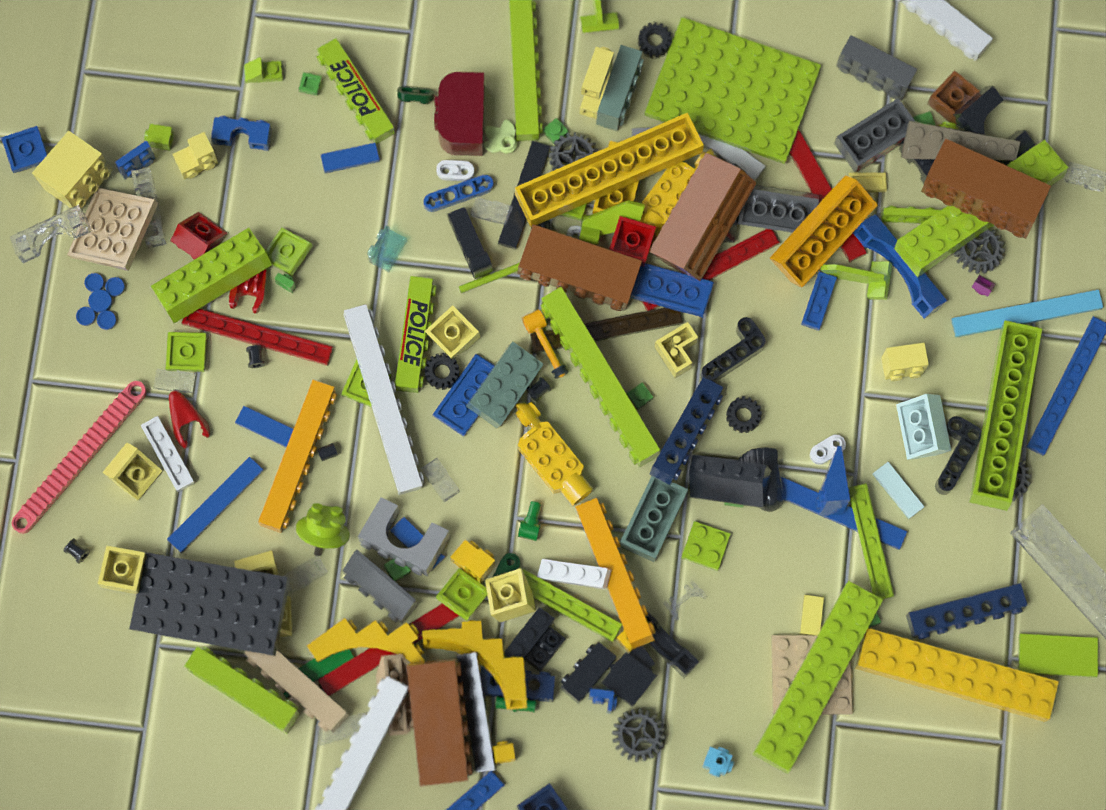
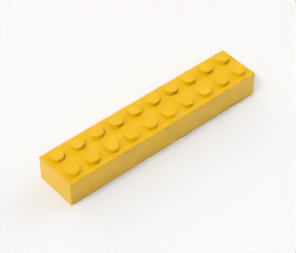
[515,112,704,227]
[855,628,1059,722]

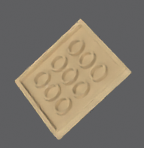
[67,188,158,271]
[771,635,852,715]

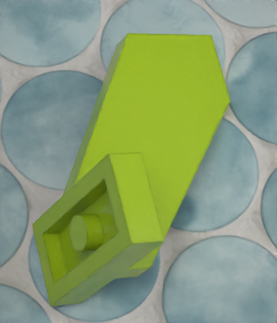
[580,0,619,33]
[579,200,645,245]
[821,261,892,300]

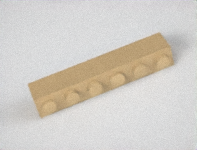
[245,651,349,733]

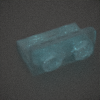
[367,225,407,272]

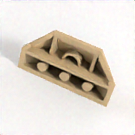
[376,654,413,736]

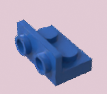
[589,689,617,714]

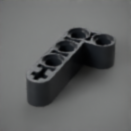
[447,207,493,279]
[700,317,766,382]
[935,416,982,495]

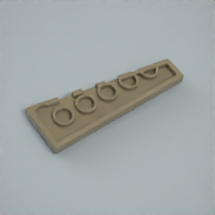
[901,121,1020,160]

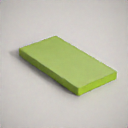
[1018,634,1098,678]

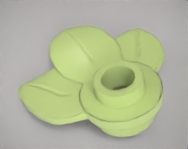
[483,119,517,154]

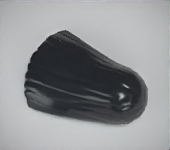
[737,447,784,512]

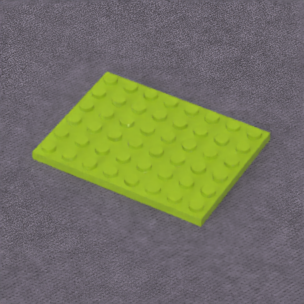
[644,17,821,164]

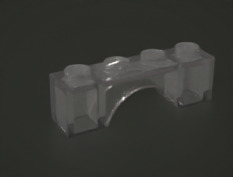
[131,167,167,248]
[10,205,92,263]

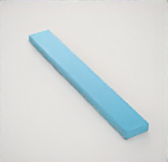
[951,290,1103,338]

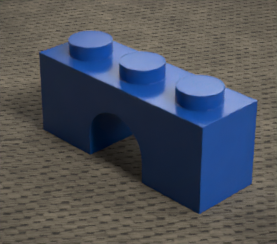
[211,116,272,151]

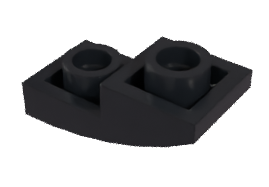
[525,627,566,672]

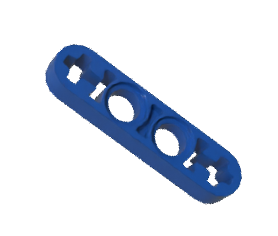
[423,175,493,212]

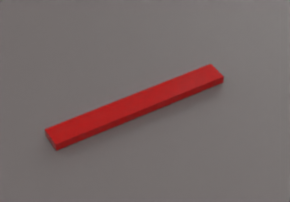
[789,129,867,263]
[641,229,780,311]
[182,309,333,366]
[318,603,460,697]

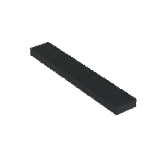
[498,140,550,250]
[457,652,496,772]

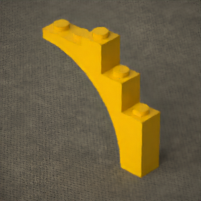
[307,618,429,663]
[423,620,527,710]

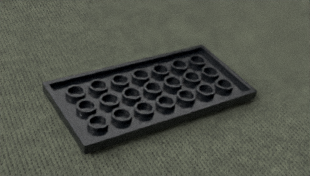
[129,552,291,656]

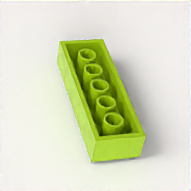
[151,227,272,323]
[184,646,300,734]

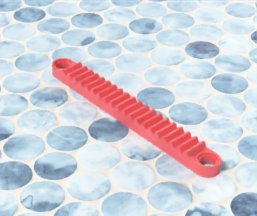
[12,381,147,534]

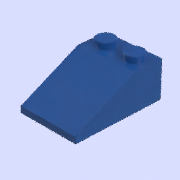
[815,446,850,516]

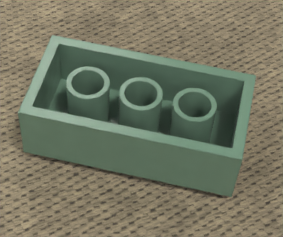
[596,45,644,131]
[466,342,544,428]
[620,476,688,562]

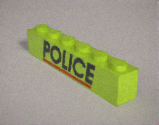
[316,38,395,144]
[395,276,436,393]

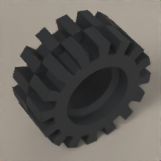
[638,22,672,58]
[425,353,460,390]
[726,396,762,433]

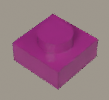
[971,275,995,297]

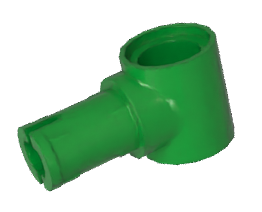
[518,501,541,541]

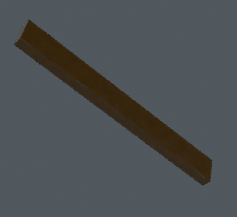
[530,307,683,354]

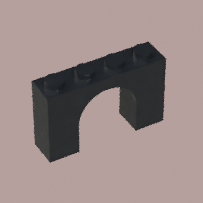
[953,86,1036,166]

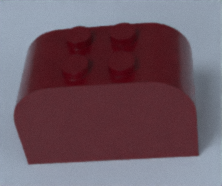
[434,72,485,156]

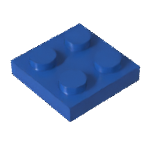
[1,126,47,173]
[115,141,156,179]

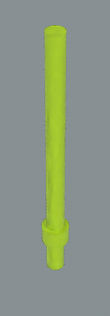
[458,263,520,293]

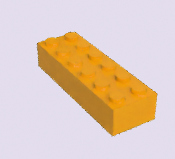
[770,175,878,288]

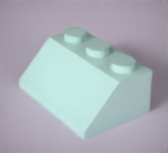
[896,394,951,460]

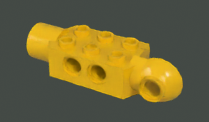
[640,148,716,243]
[515,402,594,506]

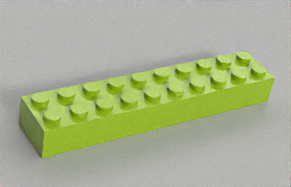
[894,140,1069,277]
[540,287,660,468]
[969,320,1042,511]
[753,580,883,774]

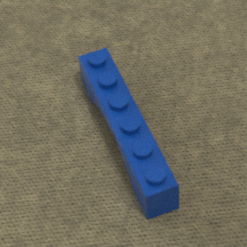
[853,214,947,319]

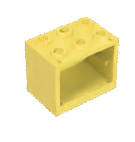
[32,131,113,212]

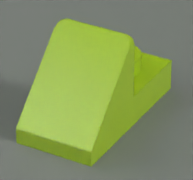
[244,57,283,83]

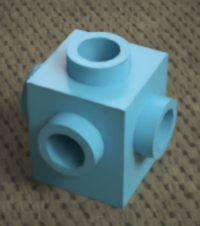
[702,747,734,777]

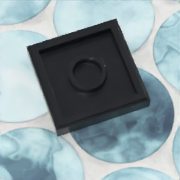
[602,652,657,708]

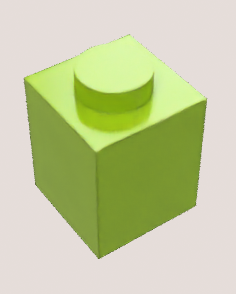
[144,124,174,151]

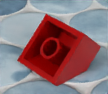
[170,212,228,260]
[609,216,656,267]

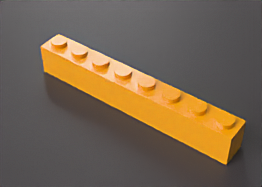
[258,380,337,533]
[575,498,655,649]

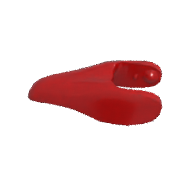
[229,269,266,314]
[169,390,210,449]

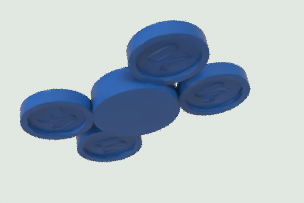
[76,273,125,330]

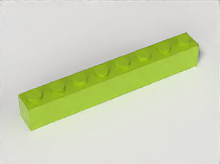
[509,0,542,141]

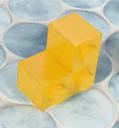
[450,540,495,584]

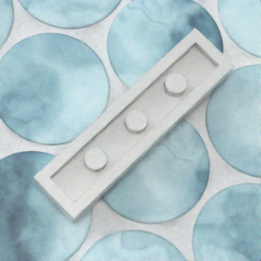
[141,416,194,492]
[537,559,611,590]

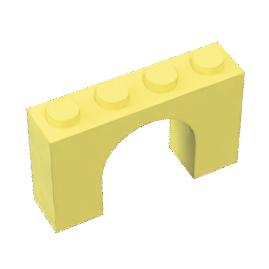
[580,47,614,119]

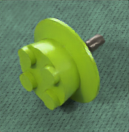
[296,503,350,556]

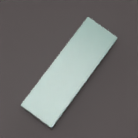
[872,462,924,520]

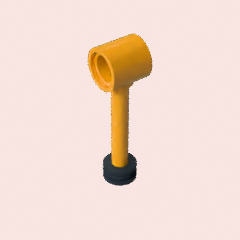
[521,309,569,379]

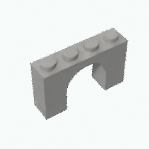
[358,497,450,577]

